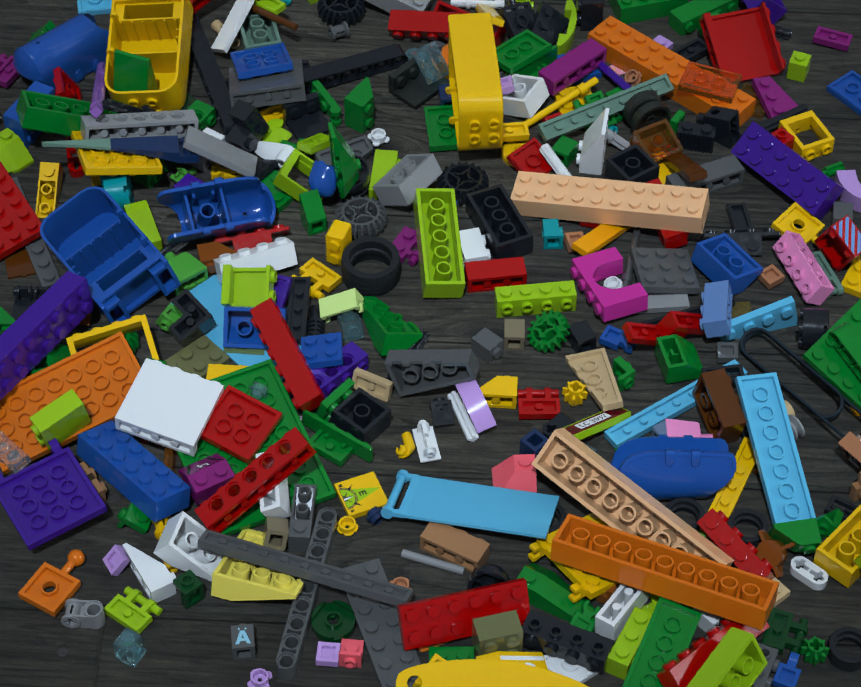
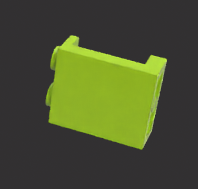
[221,265,277,306]

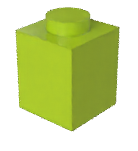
[786,51,811,83]

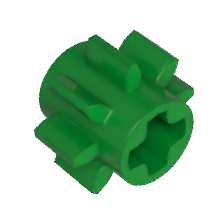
[800,636,830,666]

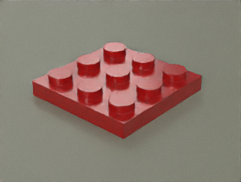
[200,385,282,464]

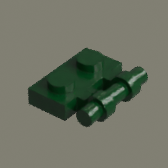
[761,608,809,656]

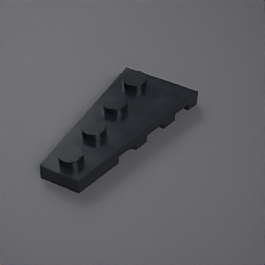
[530,1,569,46]

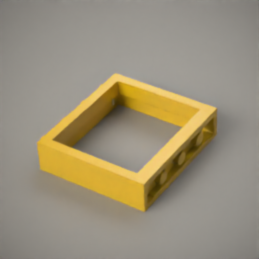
[66,314,159,360]

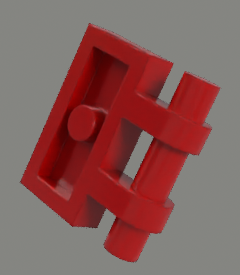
[517,387,560,419]

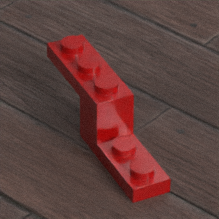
[622,311,706,346]

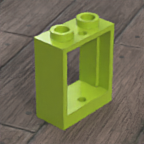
[272,148,323,201]

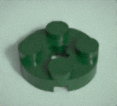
[311,600,356,643]

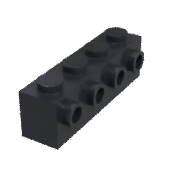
[522,610,615,674]

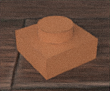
[563,231,584,253]
[757,264,785,289]

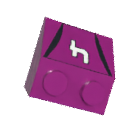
[178,453,235,505]

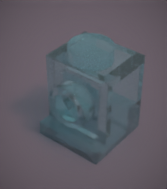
[113,627,147,668]

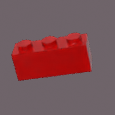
[464,257,527,293]

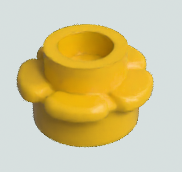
[337,516,358,536]

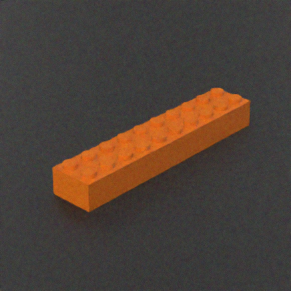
[587,15,756,127]
[550,513,779,630]

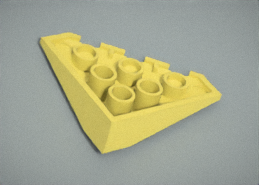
[211,529,304,601]

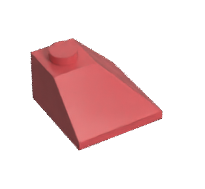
[492,454,537,493]

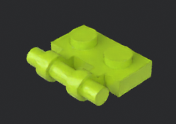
[104,586,163,636]

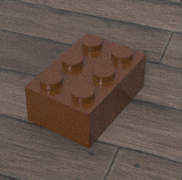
[692,368,747,444]

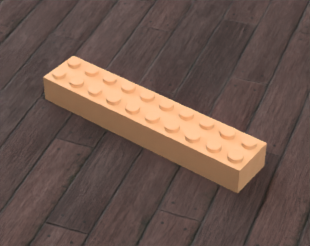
[510,171,710,234]
[531,428,734,566]

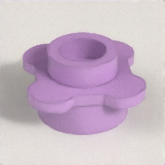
[247,668,272,687]

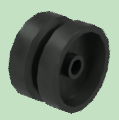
[623,90,671,138]

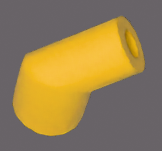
[395,432,415,459]

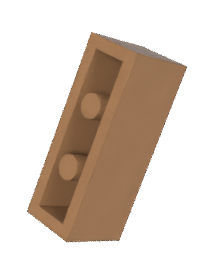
[420,522,490,572]

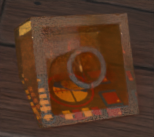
[630,118,684,162]

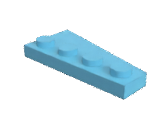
[719,296,799,342]

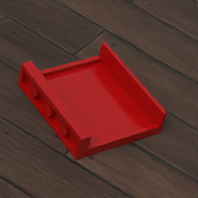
[699,2,786,85]

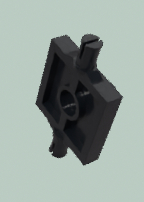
[498,0,535,38]

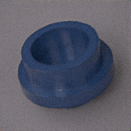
[366,506,385,526]

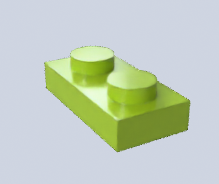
[297,133,330,155]

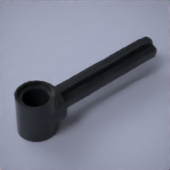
[102,98,156,113]

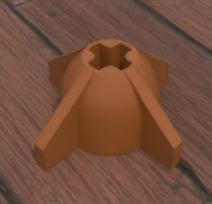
[756,529,795,578]

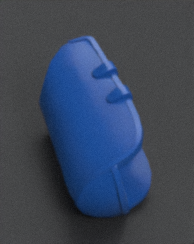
[13,13,109,91]
[157,176,276,244]
[610,434,736,501]

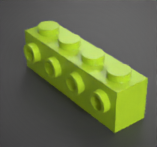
[494,280,577,318]

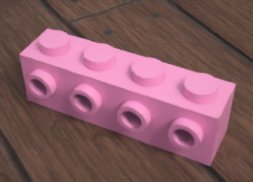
[773,231,835,306]

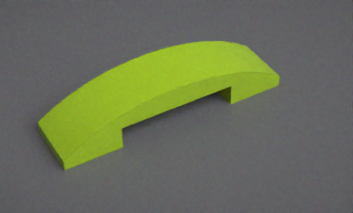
[557,0,577,55]

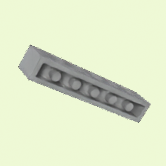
[80,109,199,140]

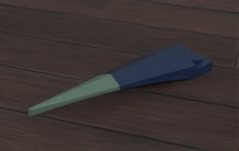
[42,135,199,163]

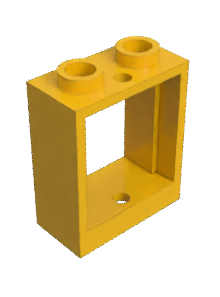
[778,110,835,161]

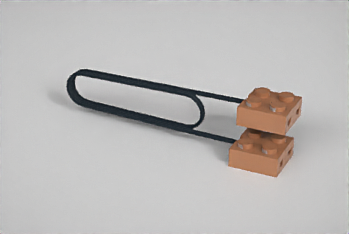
[740,327,861,471]

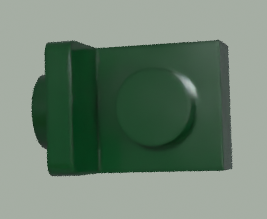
[173,570,205,610]

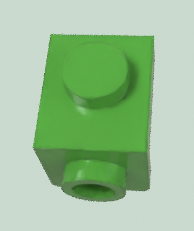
[155,303,181,334]

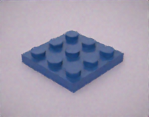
[230,43,293,80]

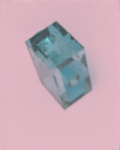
[412,41,448,85]

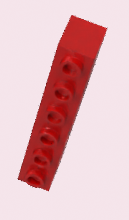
[194,427,317,533]

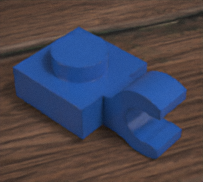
[772,651,802,687]

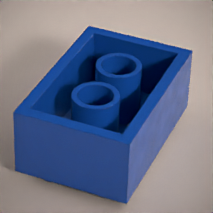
[3,81,55,148]

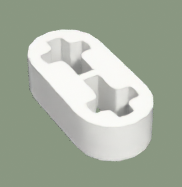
[789,556,828,591]

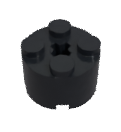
[799,308,829,349]

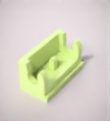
[319,288,364,323]

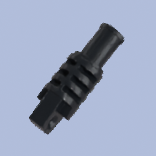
[306,305,324,336]

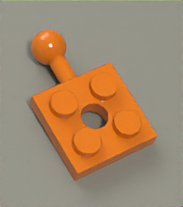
[18,549,85,617]

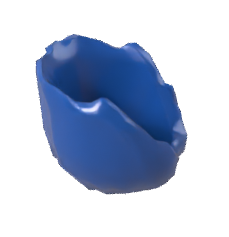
[308,160,337,198]

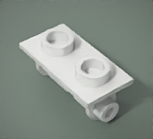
[412,420,441,463]

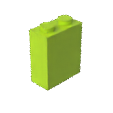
[29,389,91,451]

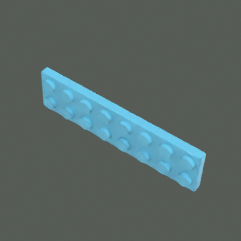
[735,372,816,524]

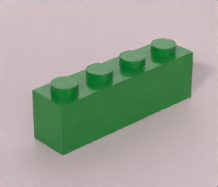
[668,0,739,37]

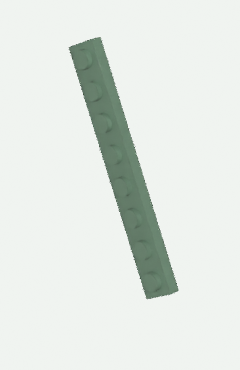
[537,73,674,143]

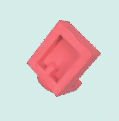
[338,638,364,669]

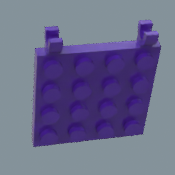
[0,438,107,551]

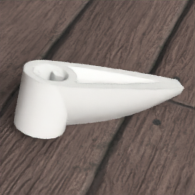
[253,141,295,168]

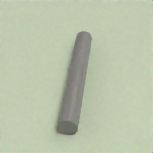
[401,549,466,575]

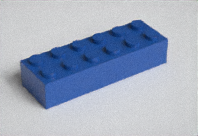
[77,420,191,523]

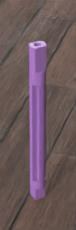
[89,62,106,118]

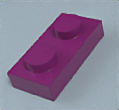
[812,26,853,51]

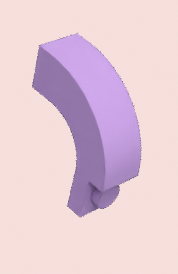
[834,170,861,213]
[455,380,497,433]

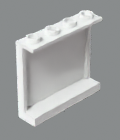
[115,358,224,457]

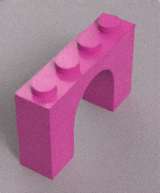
[570,247,648,322]

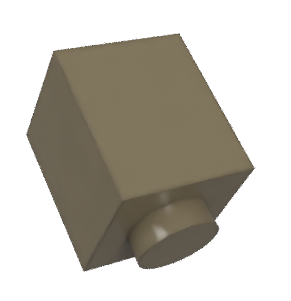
[504,319,525,351]
[263,516,289,551]

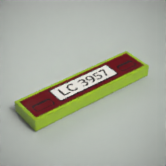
[563,408,631,440]

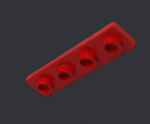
[212,224,290,252]

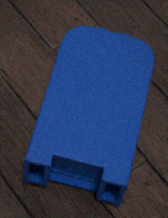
[40,186,181,324]

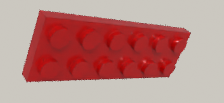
[397,578,530,651]

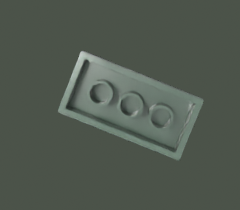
[233,3,282,50]

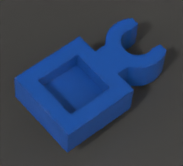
[599,325,637,353]

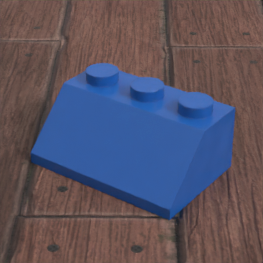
[691,233,764,295]
[223,305,287,349]

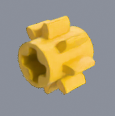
[562,380,588,406]

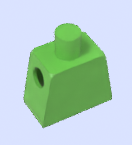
[164,252,208,296]

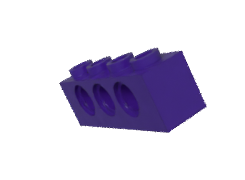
[291,341,369,398]

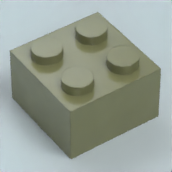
[471,610,523,657]

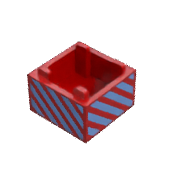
[814,215,861,272]

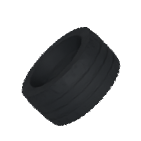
[341,236,401,297]

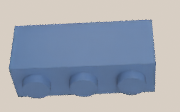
[700,280,733,338]

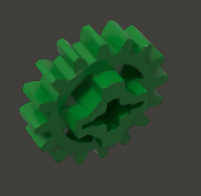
[527,310,570,353]

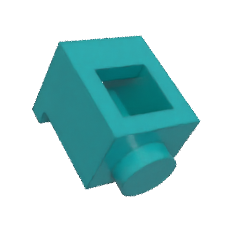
[542,219,564,250]

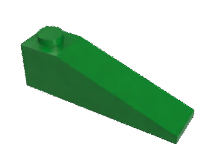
[328,122,361,199]
[361,296,423,357]
[517,563,596,632]

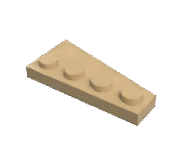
[565,347,623,412]

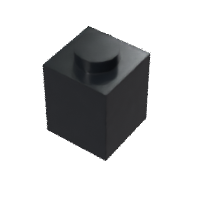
[567,320,597,353]

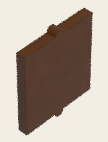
[5,249,36,279]

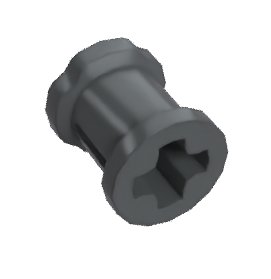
[327,21,350,41]

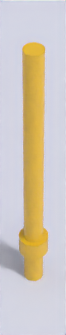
[524,77,599,127]

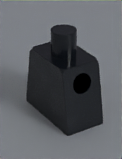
[696,106,740,149]

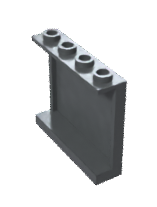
[229,58,306,107]

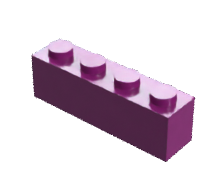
[538,38,607,96]

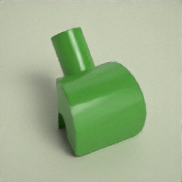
[169,167,197,183]

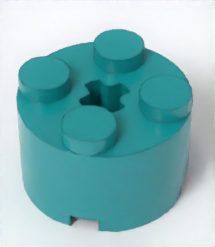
[100,175,134,210]

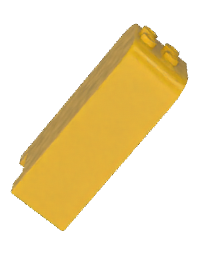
[104,0,193,111]
[445,12,503,151]

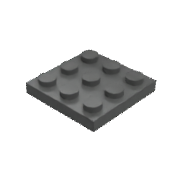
[629,247,700,294]

